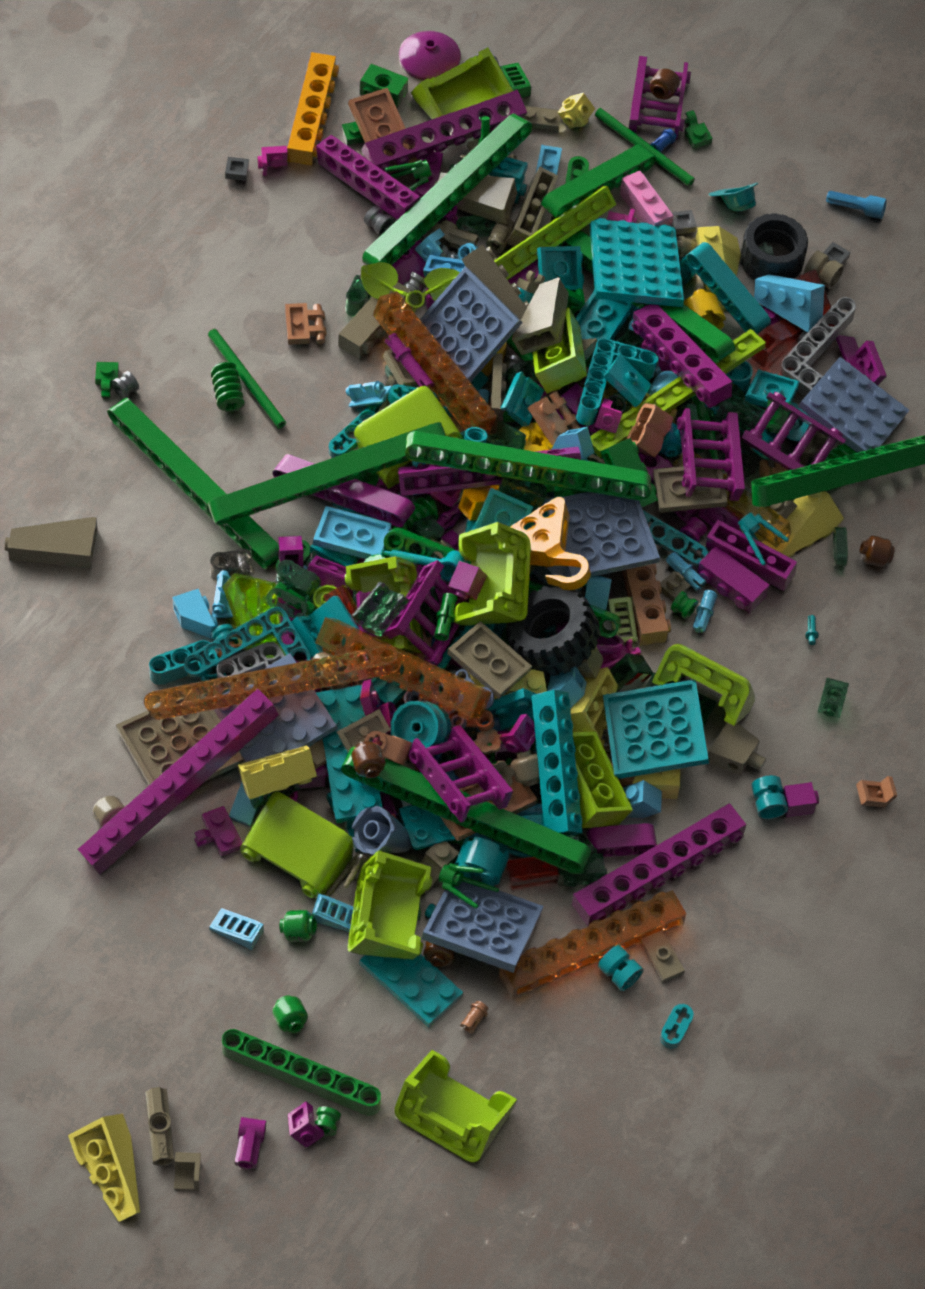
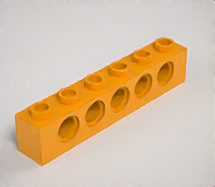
[287,52,339,165]

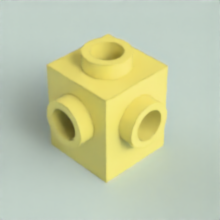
[558,93,595,129]

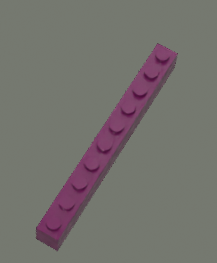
[77,689,279,875]

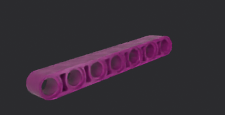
[272,454,415,527]

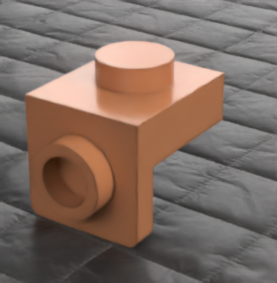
[856,776,897,808]

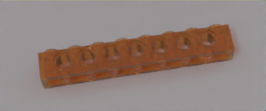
[372,291,497,434]
[315,617,492,721]
[499,890,687,999]

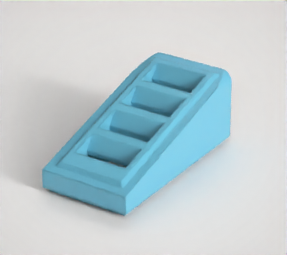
[312,894,353,932]
[209,908,264,950]

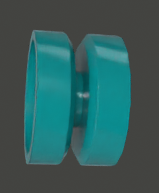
[391,701,451,749]

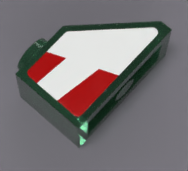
[610,653,654,693]

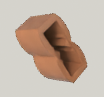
[627,403,673,457]

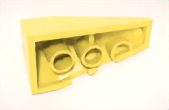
[696,226,741,311]
[762,491,844,557]
[68,1113,140,1222]

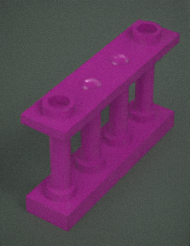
[629,56,691,140]
[740,392,846,470]
[677,408,745,501]
[384,560,469,669]
[408,725,513,822]

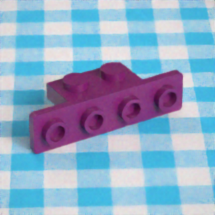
[836,335,887,385]

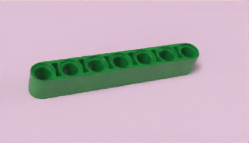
[541,144,656,218]
[222,1029,381,1116]

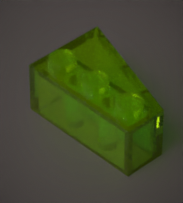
[222,573,278,650]

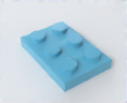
[313,506,392,559]

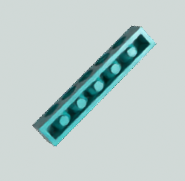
[531,690,582,836]

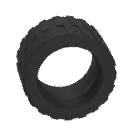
[740,213,808,279]

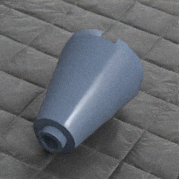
[352,806,412,854]

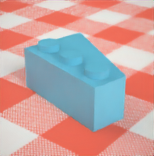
[754,274,825,332]

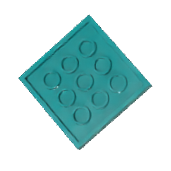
[603,680,709,779]

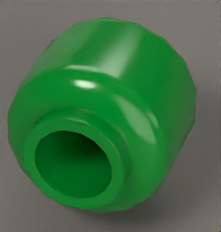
[279,910,317,942]
[272,995,308,1033]

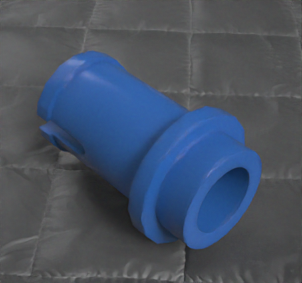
[650,128,677,152]

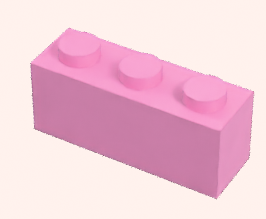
[620,171,673,227]

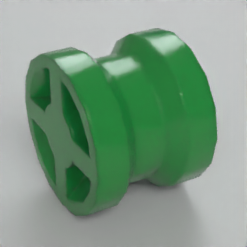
[670,591,699,620]
[315,1106,341,1136]

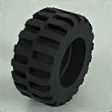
[506,585,600,676]

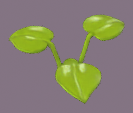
[361,262,460,348]

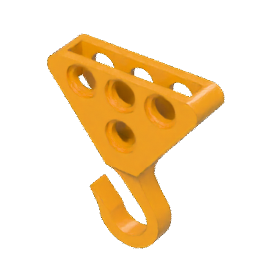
[511,497,591,590]

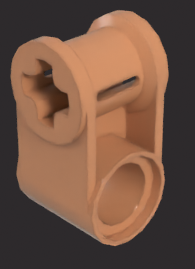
[365,731,412,766]

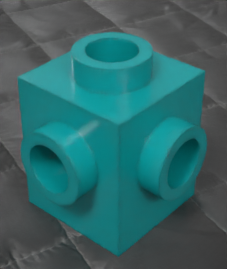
[660,423,682,459]

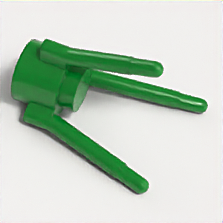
[385,160,432,191]
[439,863,499,909]

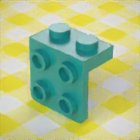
[291,596,360,658]
[398,805,456,850]

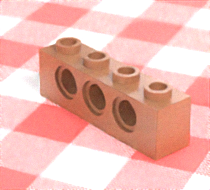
[622,563,671,646]

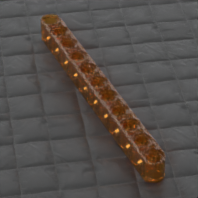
[144,645,401,720]

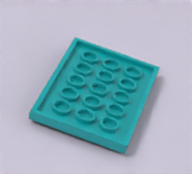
[589,218,684,307]

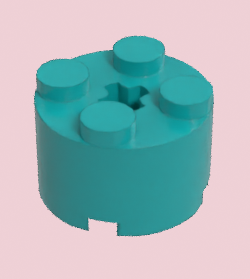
[455,837,510,886]

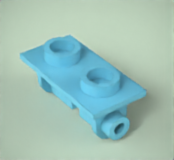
[346,381,391,407]
[212,571,239,619]

